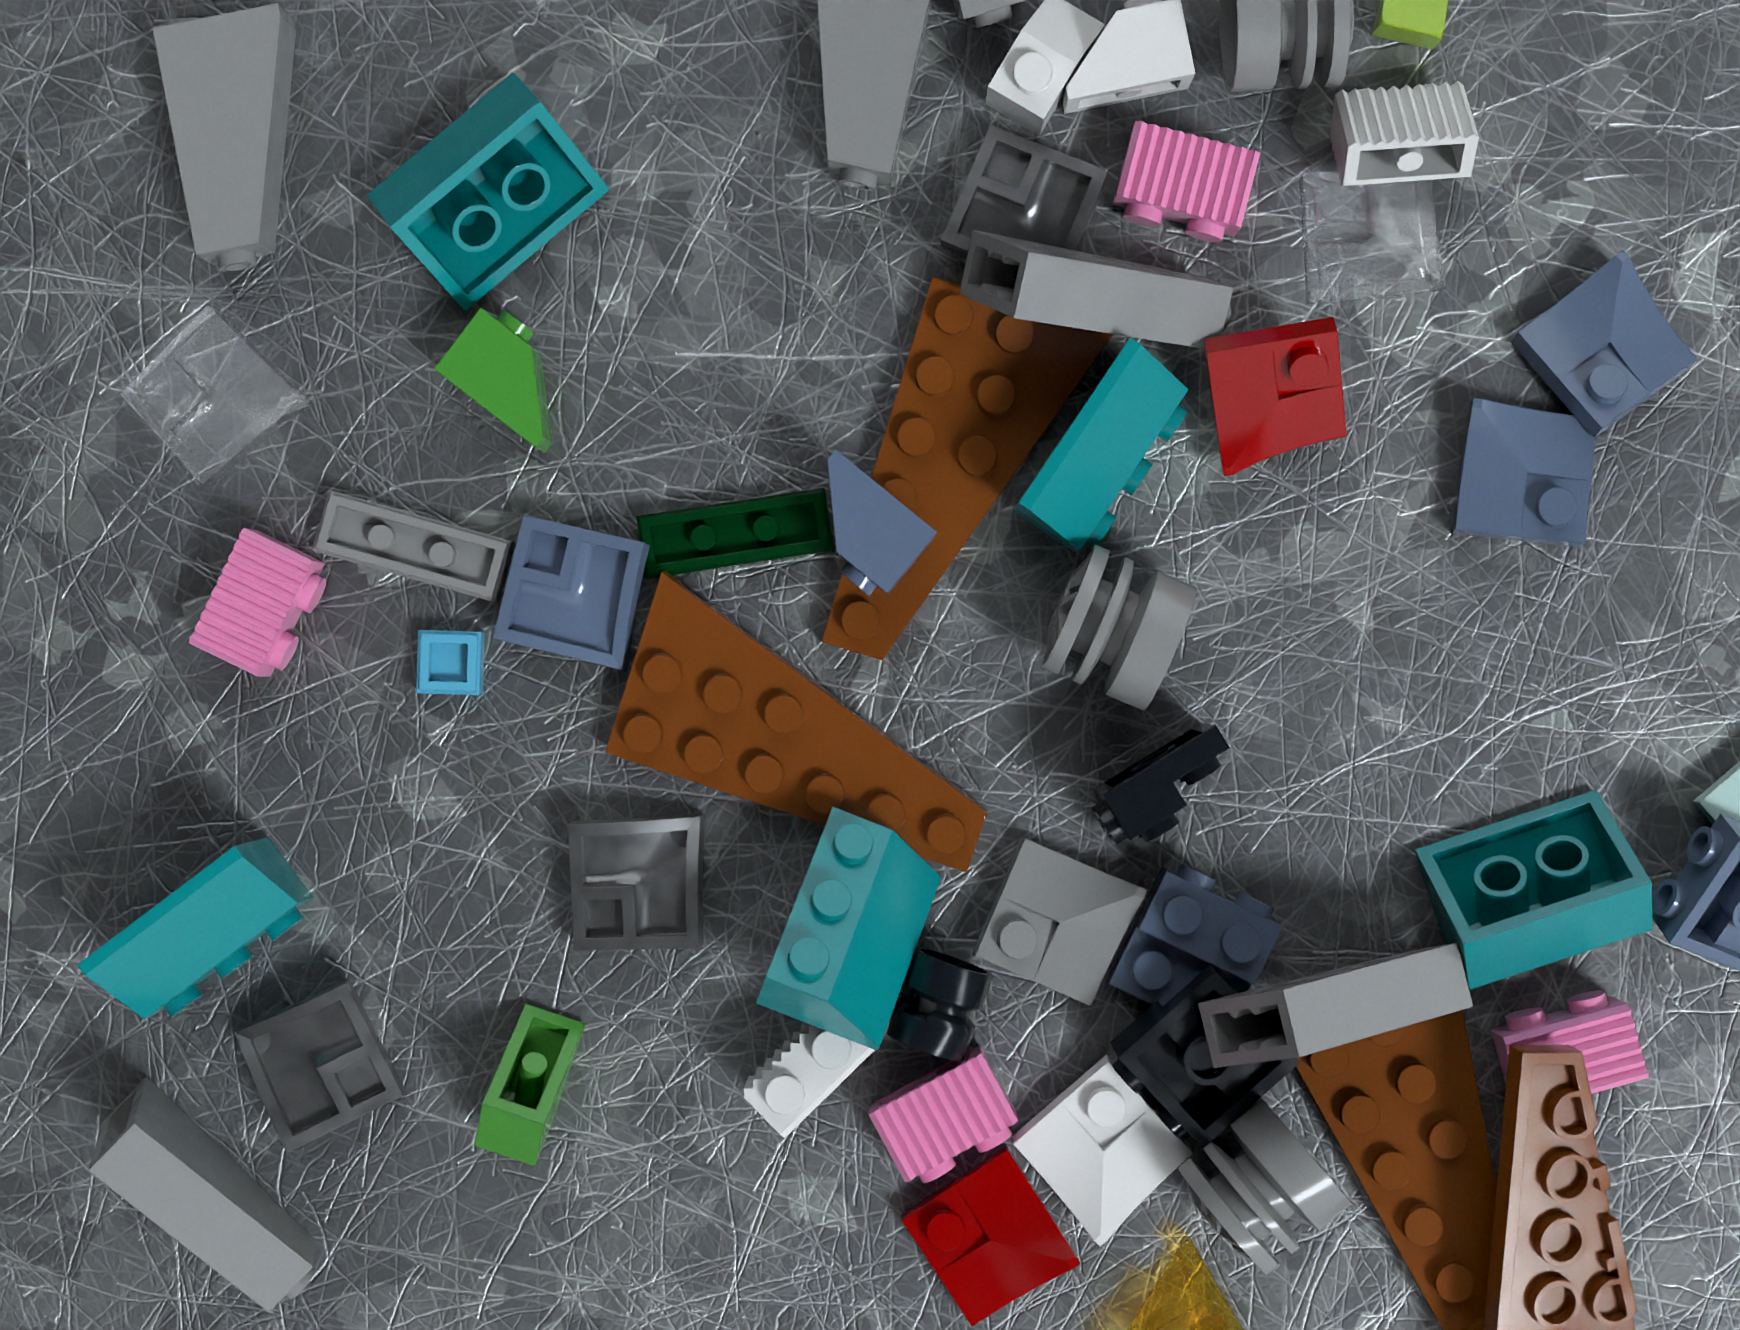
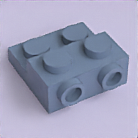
[1652,813,1740,971]
[1107,864,1283,1006]

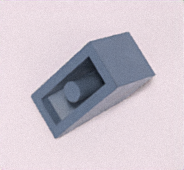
[827,449,937,596]

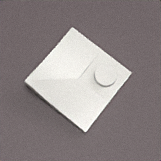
[1012,1054,1193,1247]

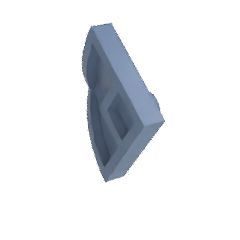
[1511,250,1697,438]
[1452,398,1596,548]
[493,515,650,672]

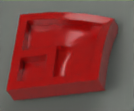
[1204,317,1347,476]
[901,1145,1080,1326]

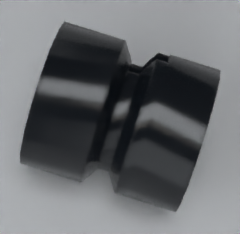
[886,947,993,1061]

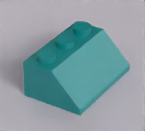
[366,72,610,311]
[1013,338,1189,554]
[1415,790,1653,990]
[756,807,941,1051]
[77,837,313,1019]

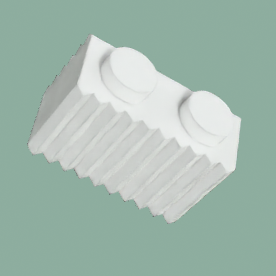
[1330,81,1479,186]
[744,1023,875,1138]

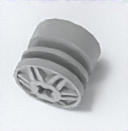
[1219,0,1354,93]
[1041,545,1197,711]
[1178,1097,1352,1276]

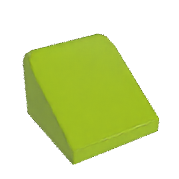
[1372,0,1448,50]

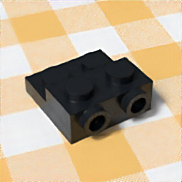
[1091,723,1230,845]
[1110,964,1300,1148]

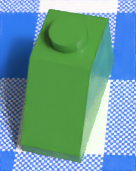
[434,308,553,453]
[474,1004,585,1166]

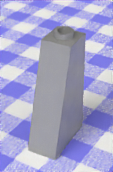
[817,0,933,191]
[152,3,296,271]
[959,230,1233,349]
[1198,943,1473,1068]
[88,1077,315,1313]

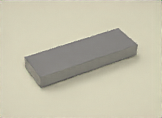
[312,490,515,603]

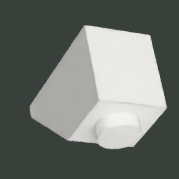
[985,0,1105,136]
[1062,0,1196,114]

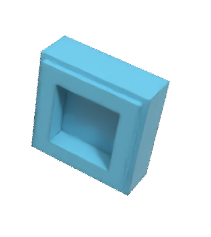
[416,630,485,695]

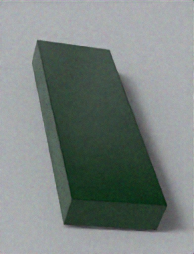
[636,488,834,580]

